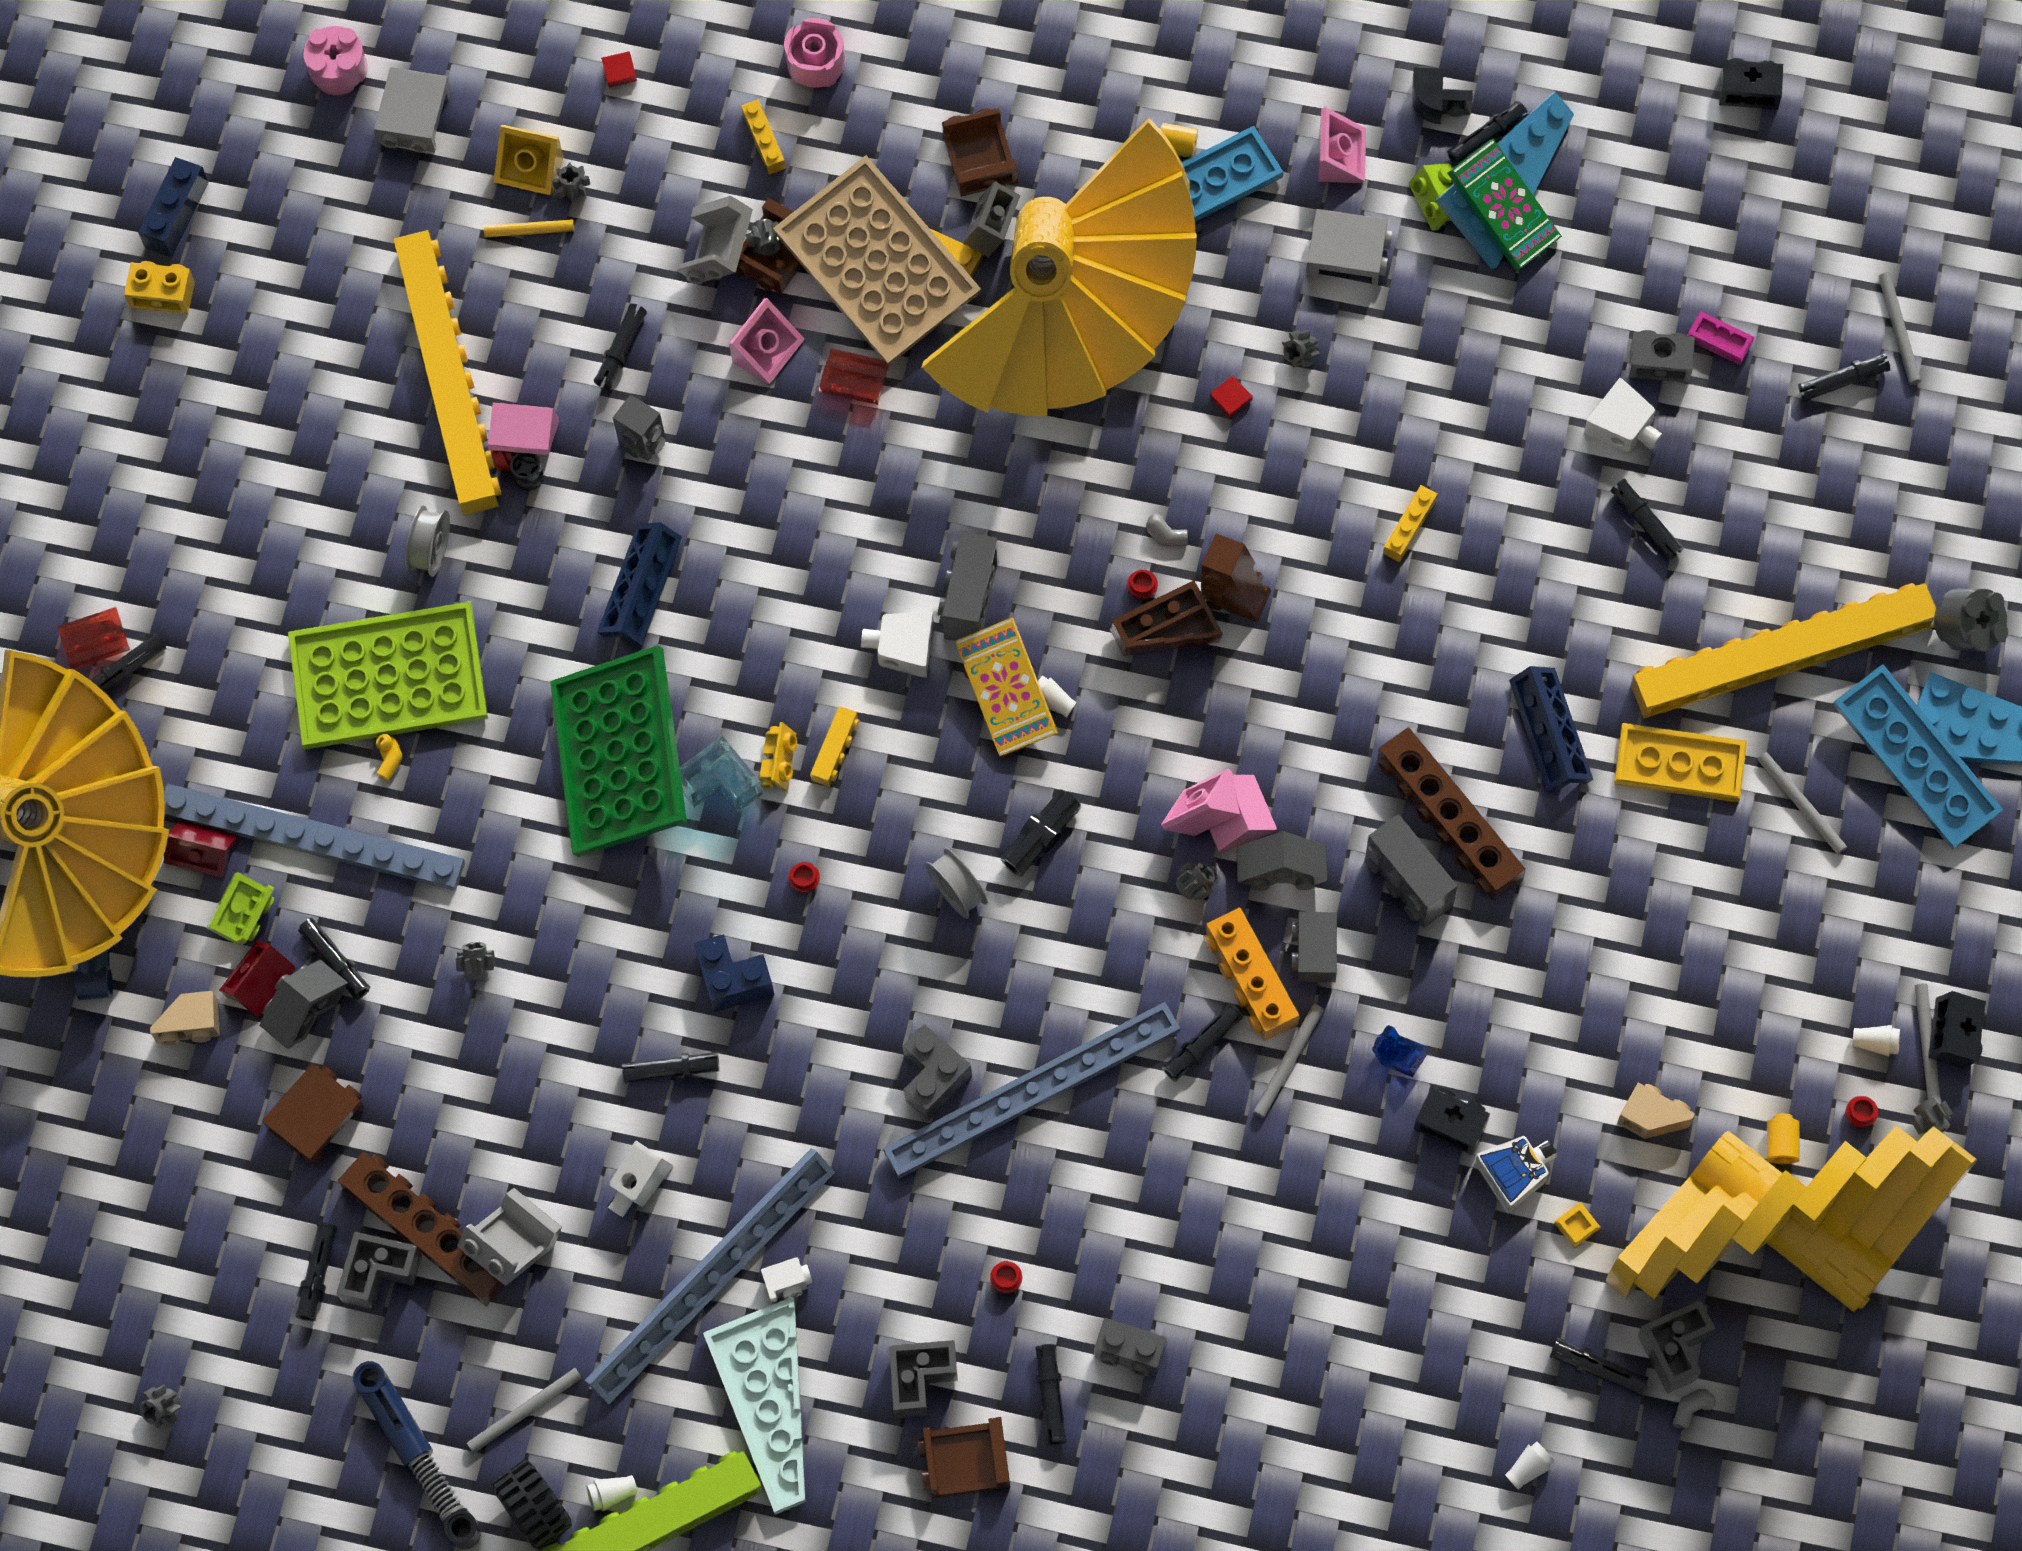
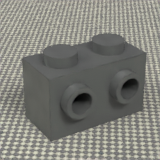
[612,394,666,461]
[1291,912,1337,983]
[1094,1318,1167,1377]

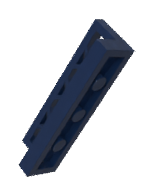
[597,522,682,646]
[1509,666,1594,792]

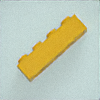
[741,99,786,175]
[1383,485,1437,562]
[810,706,860,787]

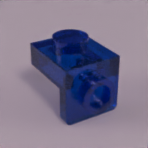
[1372,1025,1429,1078]

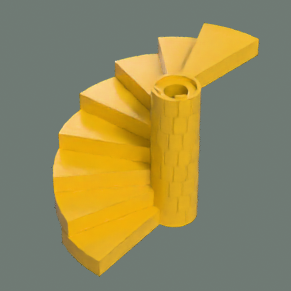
[922,117,1196,416]
[0,650,169,977]
[1606,1126,1977,1313]

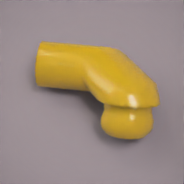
[376,734,403,782]

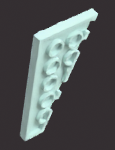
[703,1296,806,1515]

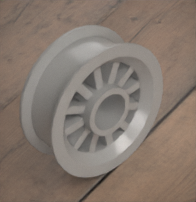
[405,505,450,577]
[925,848,988,919]

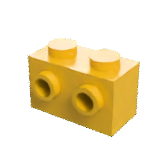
[124,261,195,314]

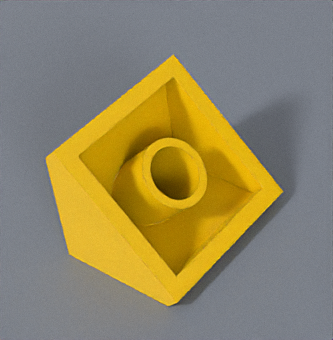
[493,125,564,195]

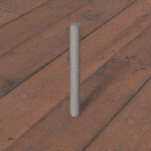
[1878,272,1921,385]
[1757,752,1847,855]
[1915,983,1941,1104]
[1253,1004,1324,1118]
[467,1368,582,1454]

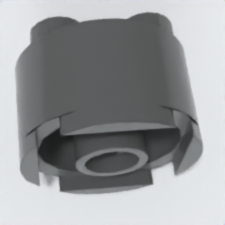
[1934,588,2008,651]

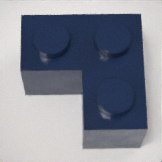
[694,934,775,1012]

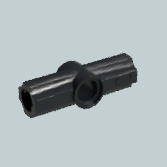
[1001,789,1081,877]

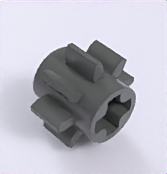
[552,163,591,202]
[746,219,782,256]
[1282,330,1320,368]
[1176,861,1215,900]
[456,942,495,980]
[1911,1098,1953,1135]
[139,1385,181,1428]

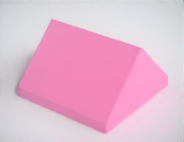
[1318,107,1366,183]
[729,298,805,384]
[488,402,559,455]
[1161,769,1240,836]
[1209,775,1277,853]

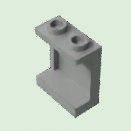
[374,67,451,153]
[677,196,753,284]
[1306,209,1392,285]
[457,1188,562,1286]

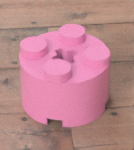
[784,18,845,88]
[304,26,368,95]

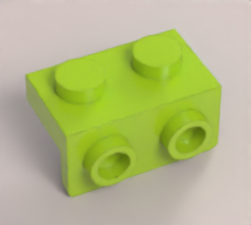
[1409,163,1454,231]
[206,872,274,946]

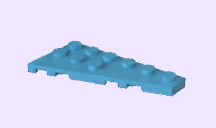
[1435,91,1574,270]
[1917,672,2022,765]

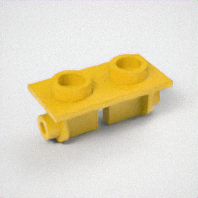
[759,722,797,792]

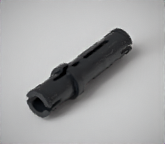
[1447,100,1528,166]
[594,303,647,389]
[1798,352,1891,402]
[1610,479,1684,560]
[91,633,167,692]
[298,918,371,1000]
[1162,1003,1244,1082]
[622,1051,720,1083]
[295,1222,338,1322]
[1549,1338,1649,1397]
[1035,1344,1067,1445]

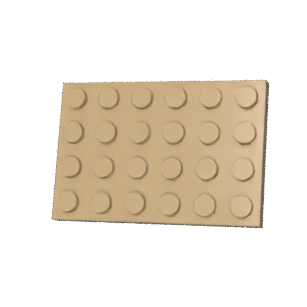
[773,155,981,366]

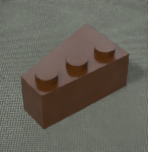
[1201,533,1271,622]
[1109,580,1223,656]

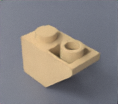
[150,991,220,1046]
[1617,1082,1695,1139]

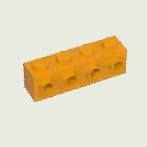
[1203,907,1299,1041]

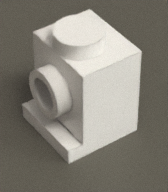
[761,1257,813,1305]

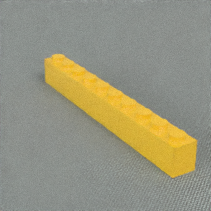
[394,230,502,516]
[1631,583,1936,719]

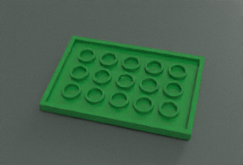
[550,645,687,857]

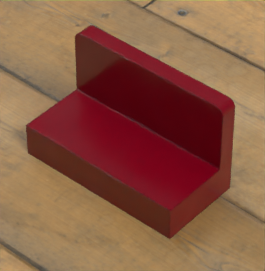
[163,821,238,878]
[219,940,295,1016]

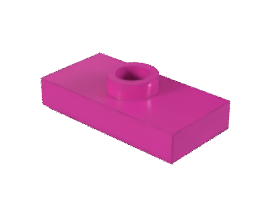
[1687,311,1755,366]

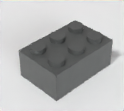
[938,531,999,641]
[1365,814,1458,928]

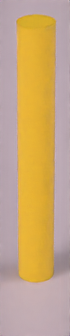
[484,220,574,237]

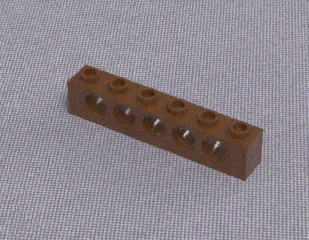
[1377,727,1526,900]
[338,1151,505,1307]

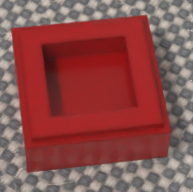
[601,51,637,88]
[1210,375,1253,418]

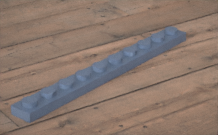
[164,784,465,891]
[883,1002,1181,1179]
[585,1148,835,1405]

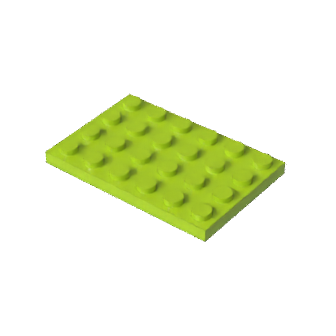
[288,601,488,750]

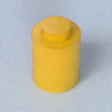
[1159,123,1198,158]
[1767,1113,1800,1164]

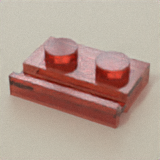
[819,348,889,405]
[57,607,130,669]

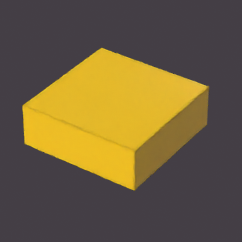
[1554,1202,1601,1249]

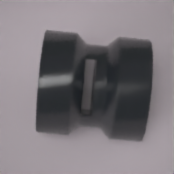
[510,452,544,491]

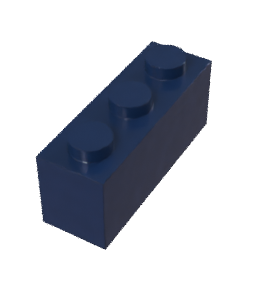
[138,157,209,257]

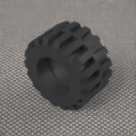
[492,1459,572,1550]

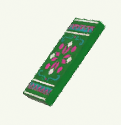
[1447,139,1562,271]

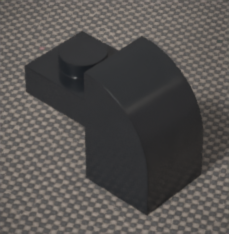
[1412,67,1473,124]

